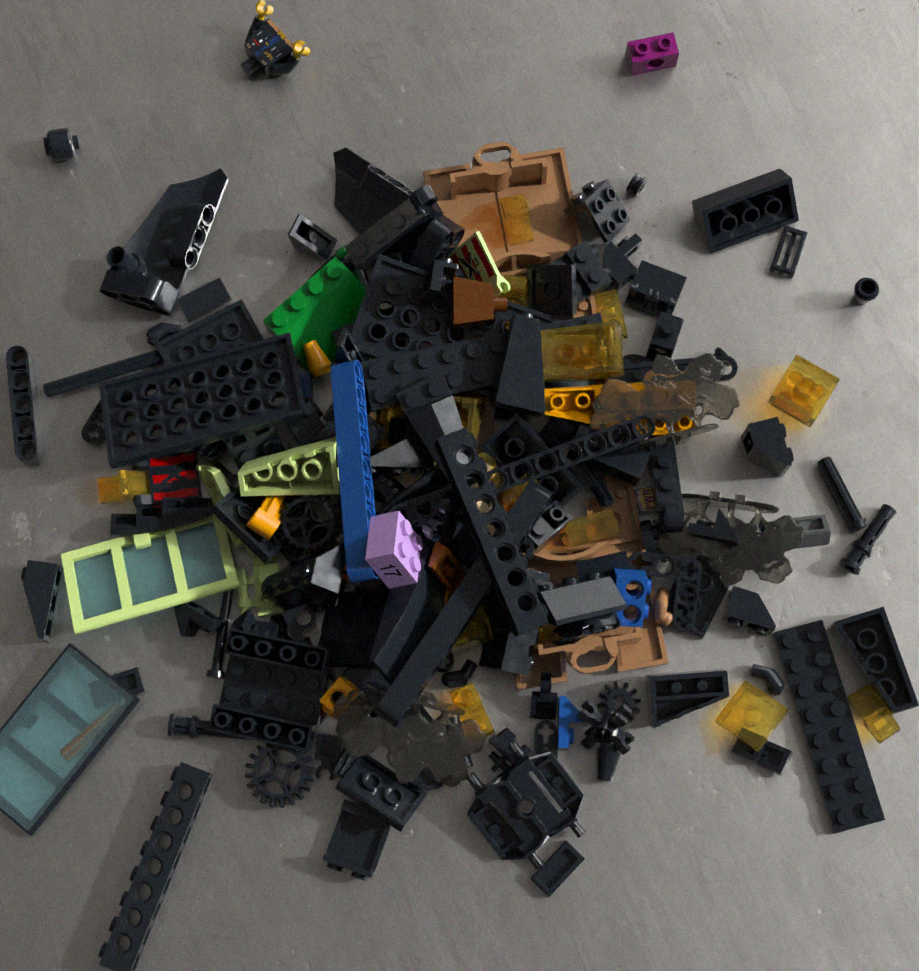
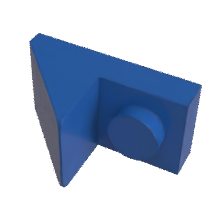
[558,696,589,750]

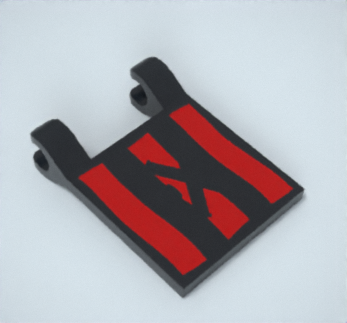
[129,450,202,508]

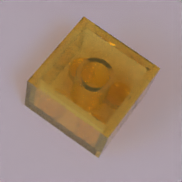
[767,354,840,428]

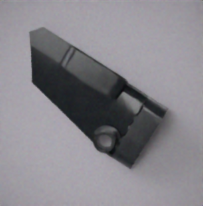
[333,147,465,291]
[99,168,229,316]

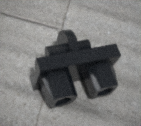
[488,727,533,772]

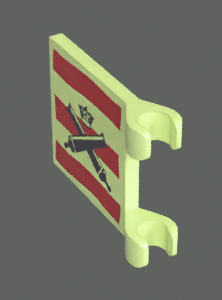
[448,231,510,295]

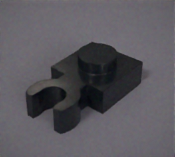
[314,732,345,780]

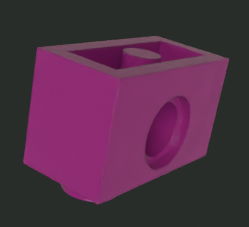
[625,32,679,76]

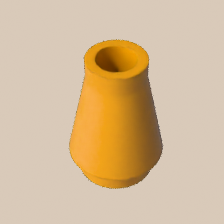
[302,340,332,378]

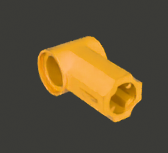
[246,495,286,541]

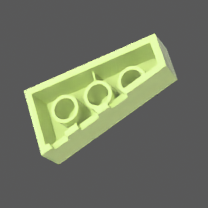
[237,437,340,496]

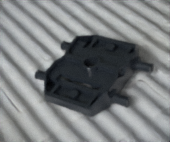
[466,740,586,869]

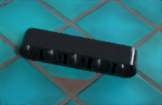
[6,345,43,467]

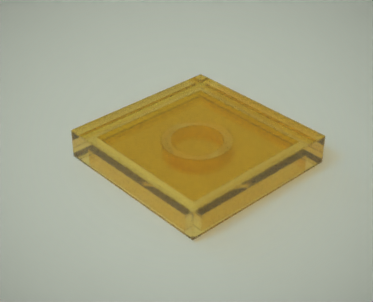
[715,680,788,752]

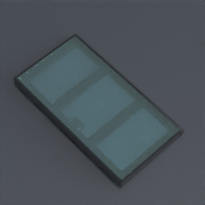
[0,643,141,836]

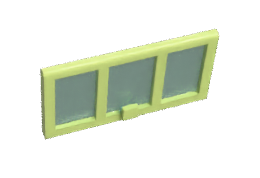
[61,514,240,635]

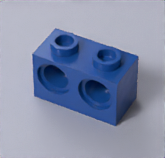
[613,568,651,627]

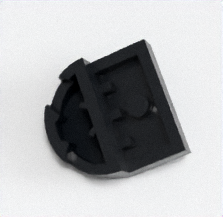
[556,612,621,639]

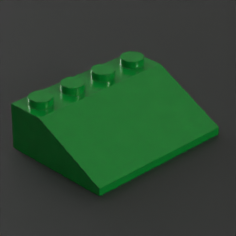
[263,256,382,380]

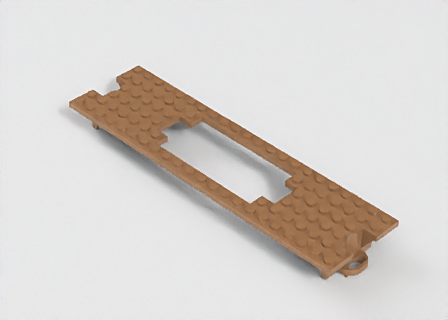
[423,142,669,691]

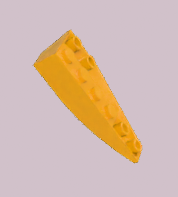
[544,380,697,435]

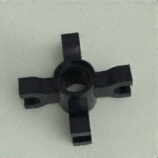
[577,699,635,755]

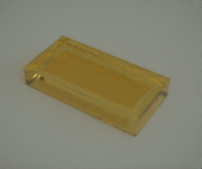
[564,508,620,548]

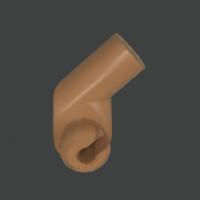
[654,588,673,626]

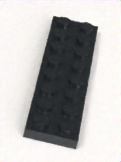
[772,620,885,834]

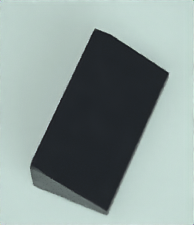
[576,551,630,580]

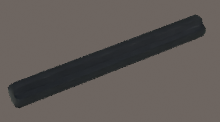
[43,350,163,397]

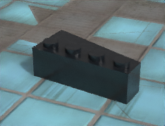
[831,606,919,715]

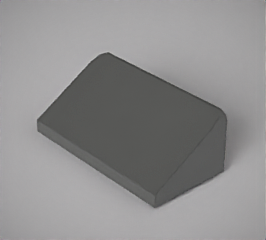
[775,514,831,550]

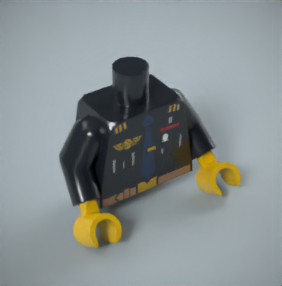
[240,1,310,77]

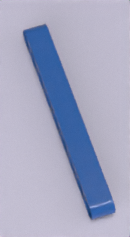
[331,360,379,583]

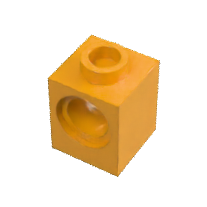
[319,675,362,718]

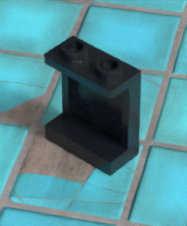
[322,799,391,881]

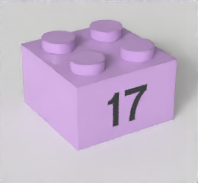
[365,511,423,589]

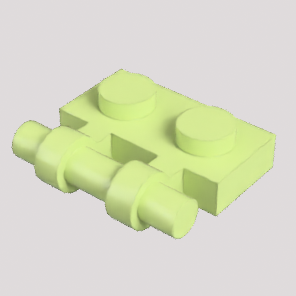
[236,563,284,617]

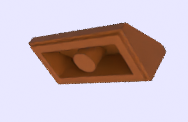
[428,542,466,595]

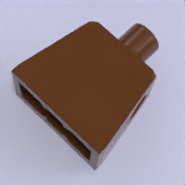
[450,277,508,329]

